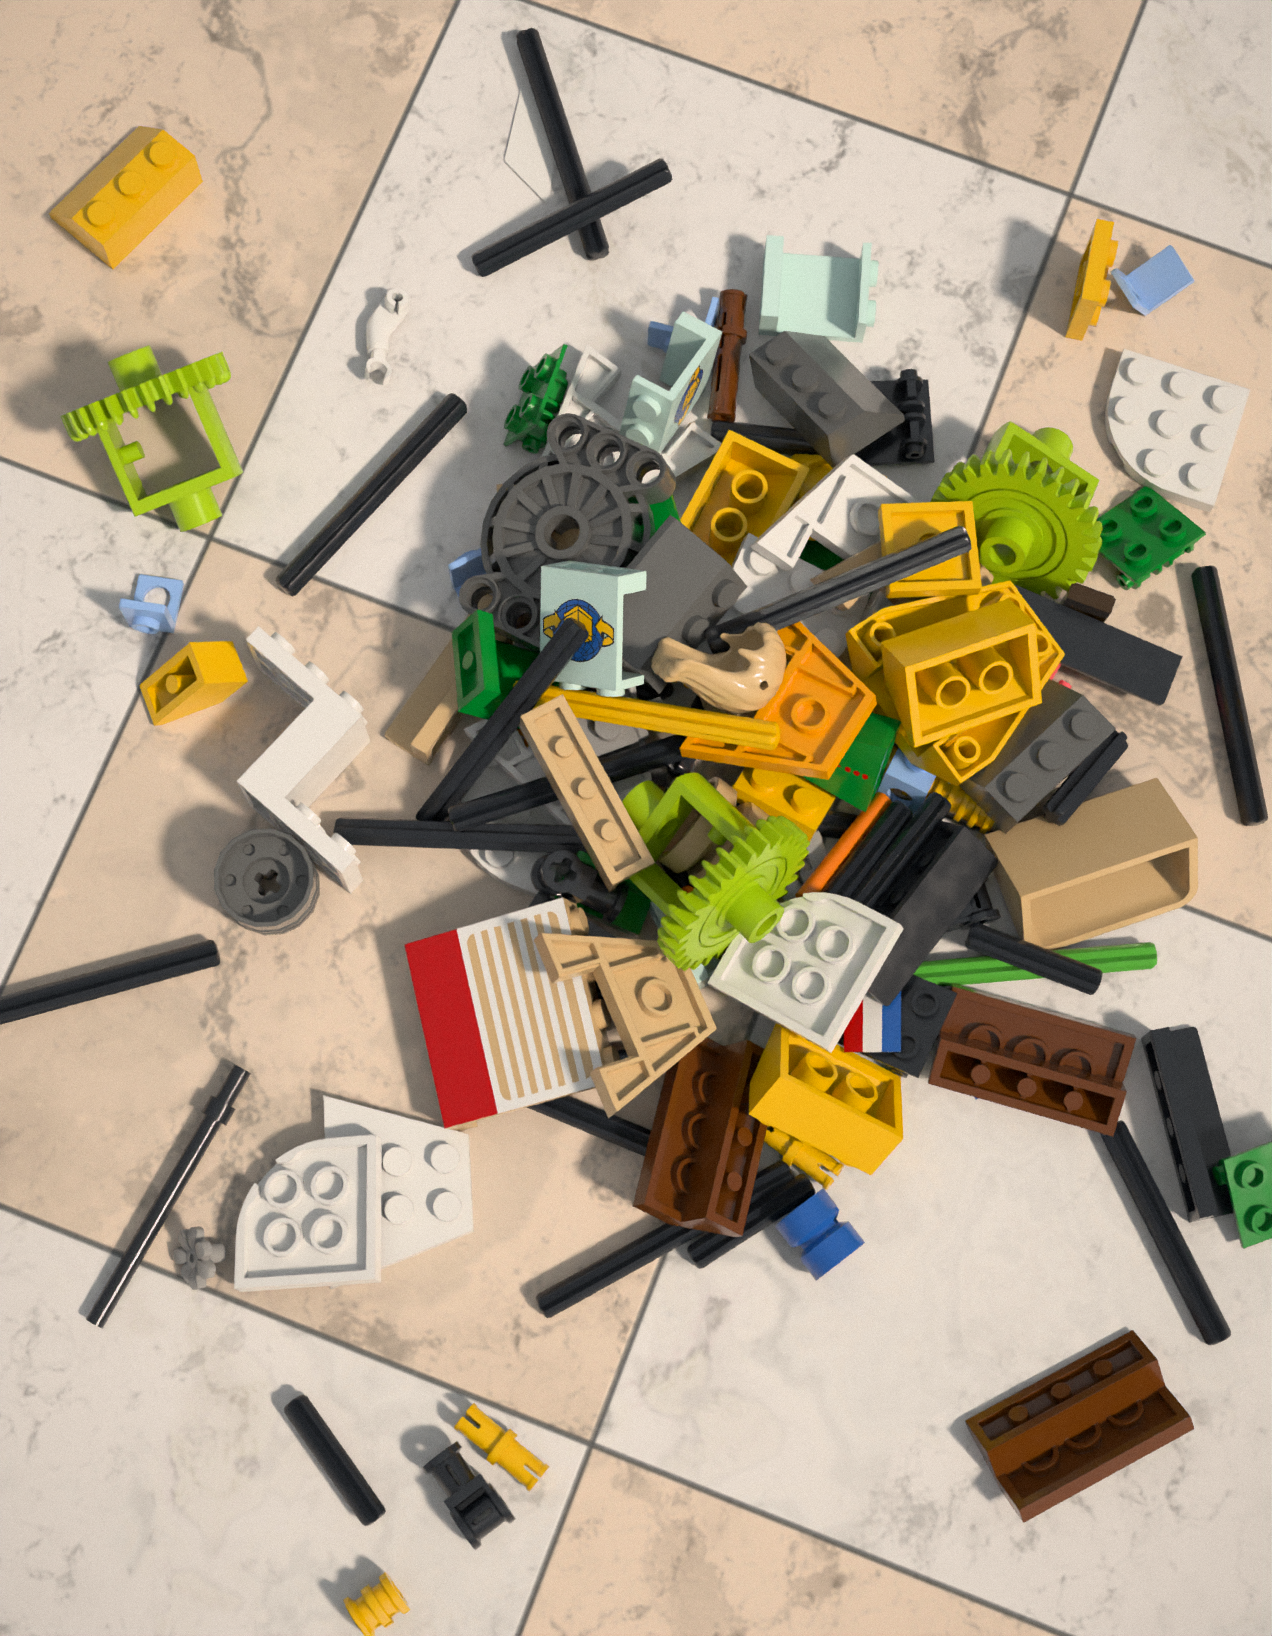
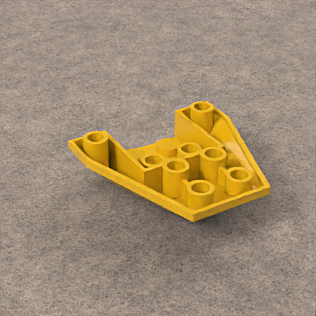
[845,580,1065,786]

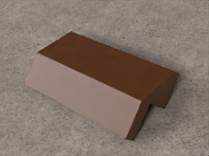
[928,983,1137,1137]
[632,1037,767,1237]
[965,1330,1194,1523]

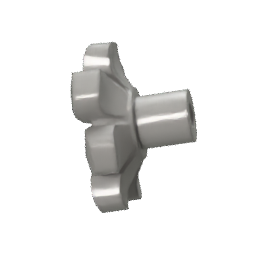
[174,1226,226,1290]

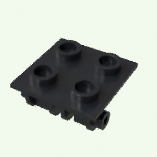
[854,369,935,465]
[838,975,957,1078]

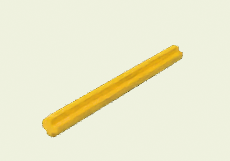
[512,680,781,750]

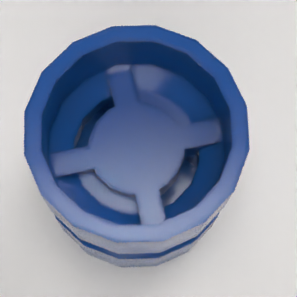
[775,1188,865,1281]

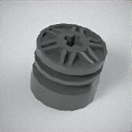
[214,828,320,935]

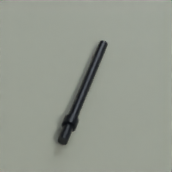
[86,1064,251,1329]

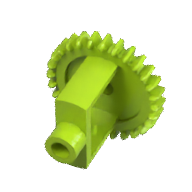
[60,345,244,532]
[930,421,1102,600]
[622,772,810,971]

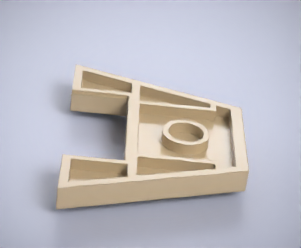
[534,933,717,1118]

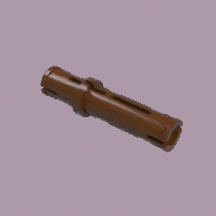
[707,289,748,422]

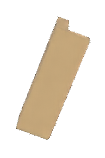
[385,594,530,766]
[519,694,655,892]

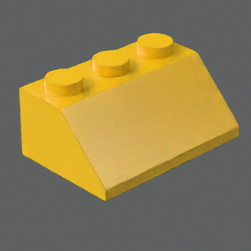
[49,126,203,270]
[680,430,810,566]
[880,598,1042,748]
[749,1023,903,1175]

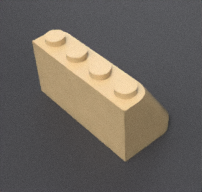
[985,778,1198,950]

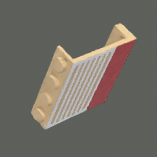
[404,897,620,1131]

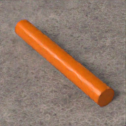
[795,792,892,898]

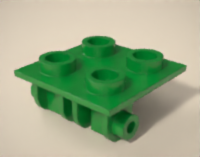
[503,344,569,454]
[1096,486,1206,591]
[1212,1141,1272,1249]

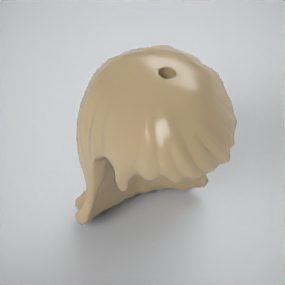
[651,622,786,713]

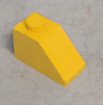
[139,641,248,726]

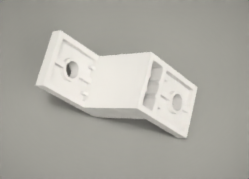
[237,626,370,894]

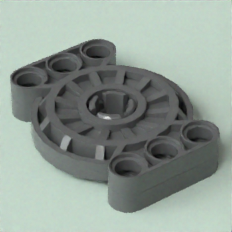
[459,413,676,653]

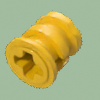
[343,1572,411,1636]

